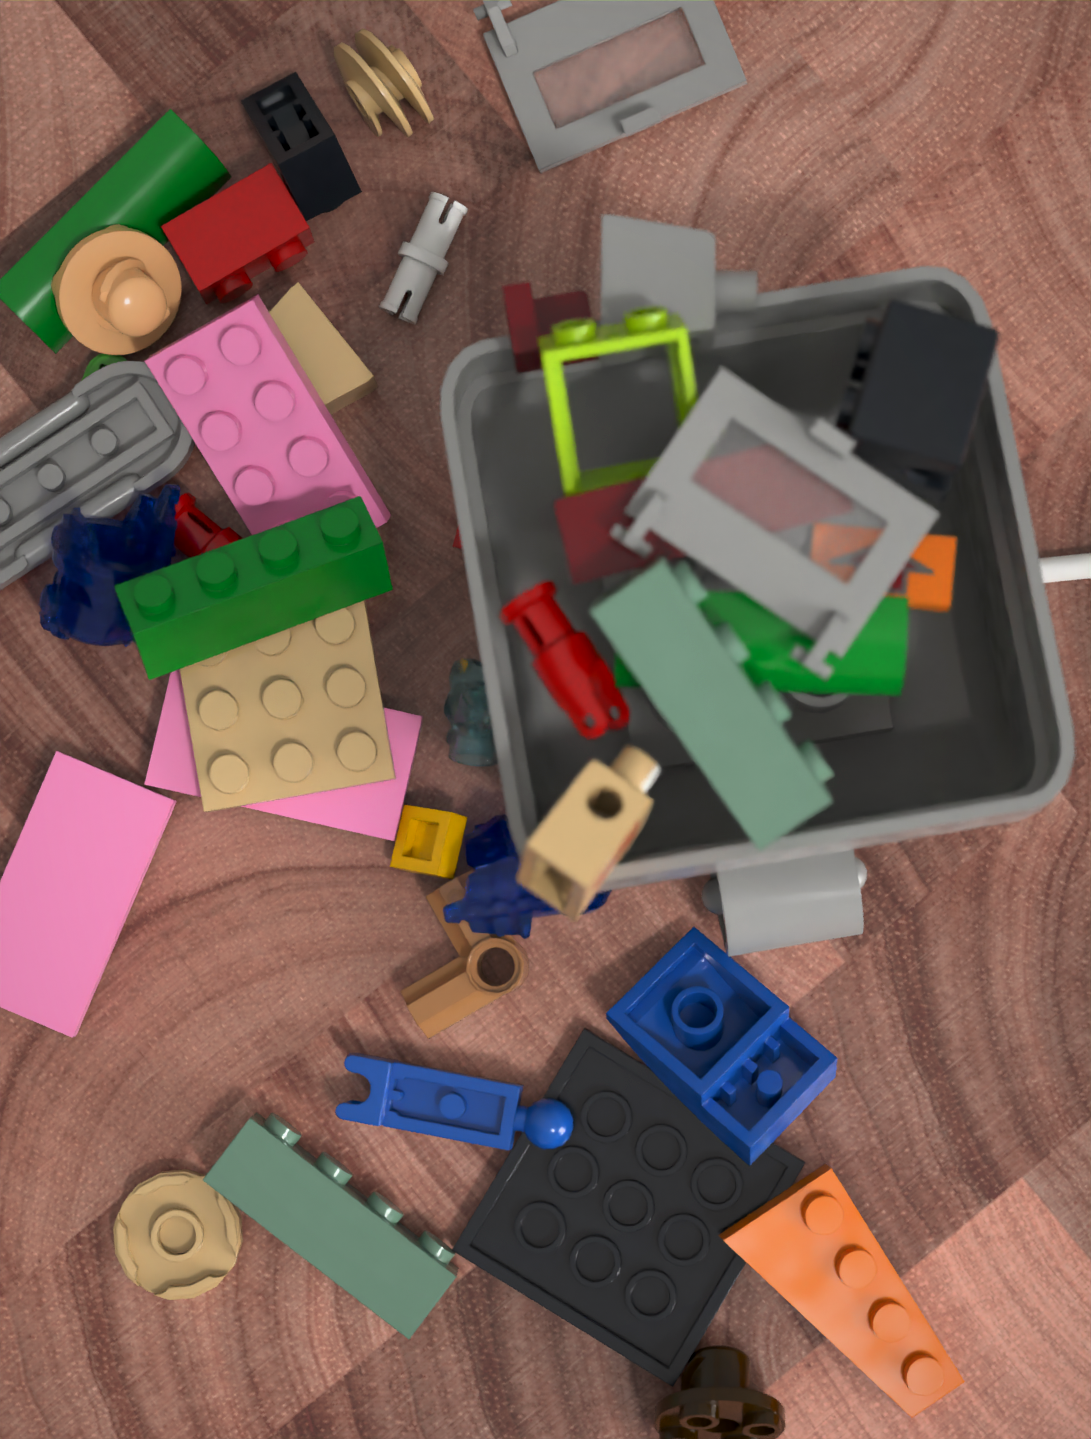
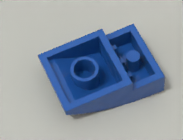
[606,927,838,1166]

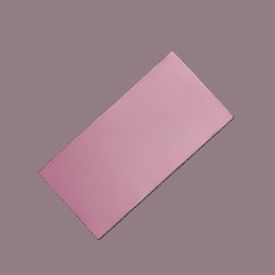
[145,669,424,841]
[0,751,177,1038]

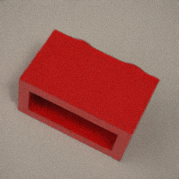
[161,163,315,305]

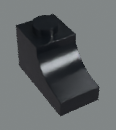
[241,72,362,221]

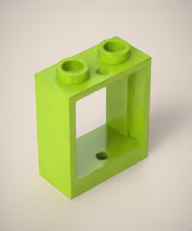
[537,306,706,497]

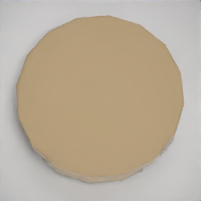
[113,1169,243,1300]

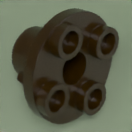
[654,1345,785,1439]

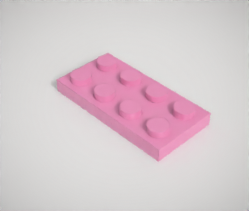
[145,294,391,535]

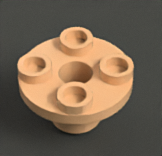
[51,224,182,355]

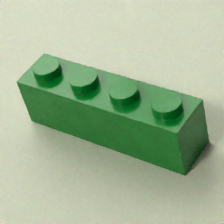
[114,496,393,680]

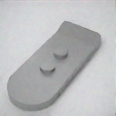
[0,361,195,591]

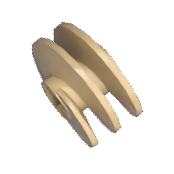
[334,28,434,137]

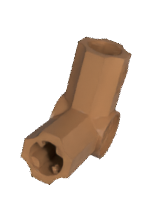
[400,869,529,1039]

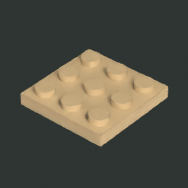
[180,600,396,812]

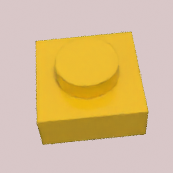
[390,805,468,880]

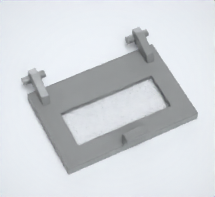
[473,0,747,173]
[609,367,939,681]

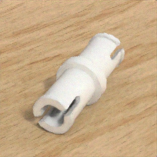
[379,192,468,325]

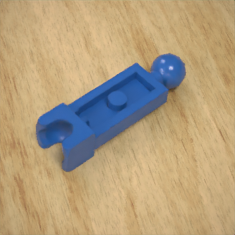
[335,1053,573,1151]

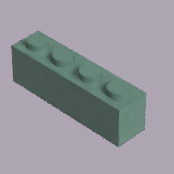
[590,552,834,851]
[203,1112,459,1339]

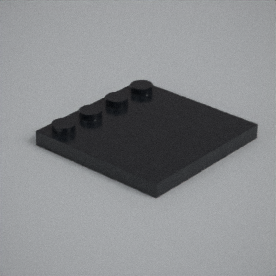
[452,1028,805,1387]

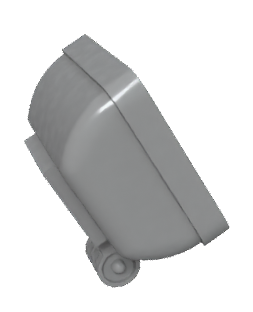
[440,266,1075,957]

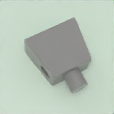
[601,215,757,365]

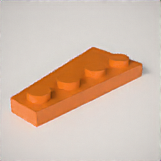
[718,1164,965,1418]

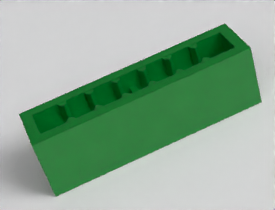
[0,109,232,354]
[615,591,908,696]

